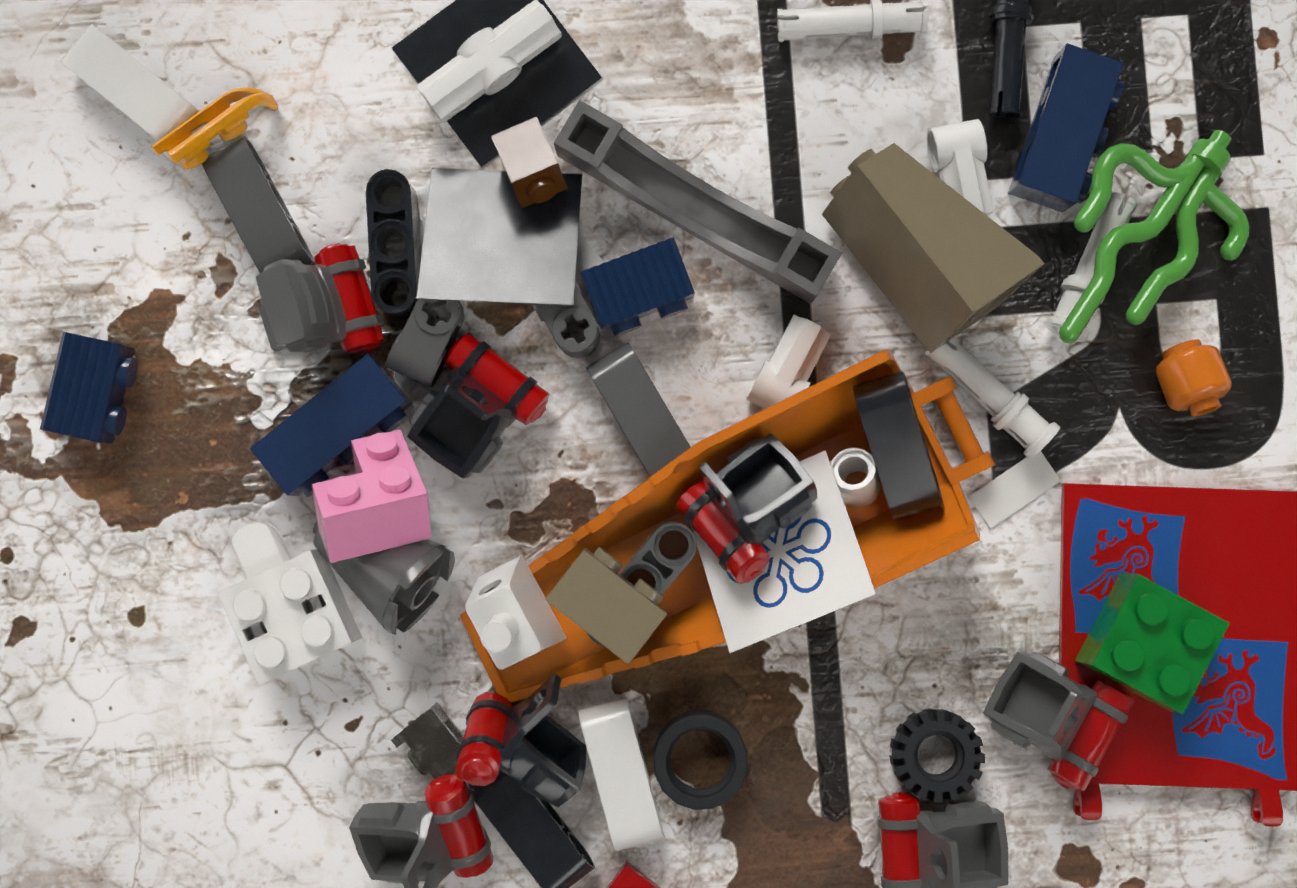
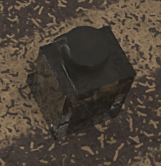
[391,702,464,779]

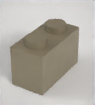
[545,547,667,664]

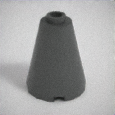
[313,521,455,635]

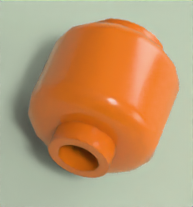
[1156,339,1232,417]

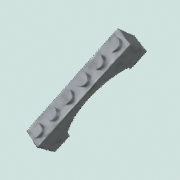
[554,100,842,304]

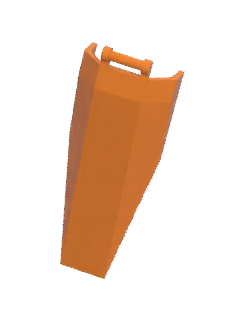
[460,349,995,702]

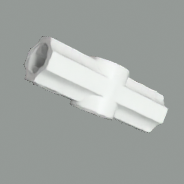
[416,0,562,123]

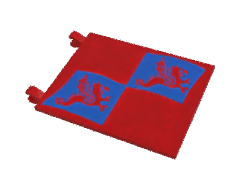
[1059,483,1297,827]

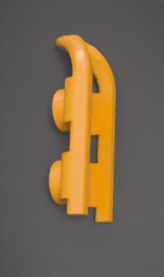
[151,87,278,169]

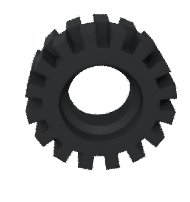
[889,708,985,803]

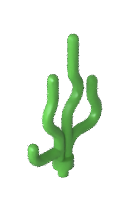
[1059,130,1249,344]

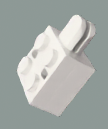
[217,522,362,686]

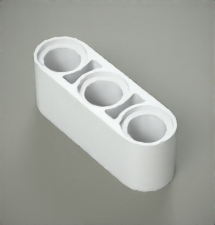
[60,23,199,141]
[578,697,665,851]

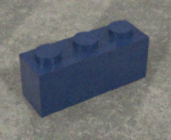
[1008,43,1124,212]
[250,354,413,497]

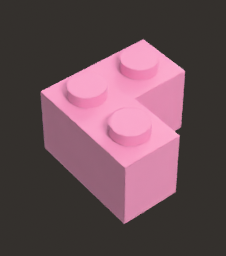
[312,429,431,563]

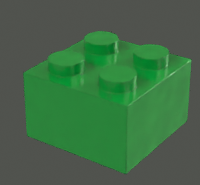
[1075,573,1230,714]

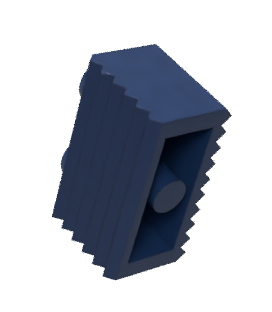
[580,237,695,336]
[40,332,138,444]

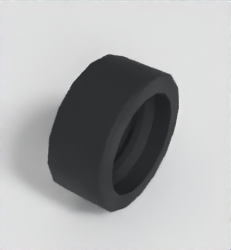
[653,710,748,810]

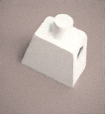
[465,555,567,670]

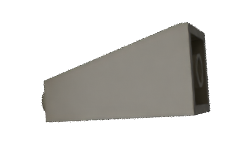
[822,143,1044,354]

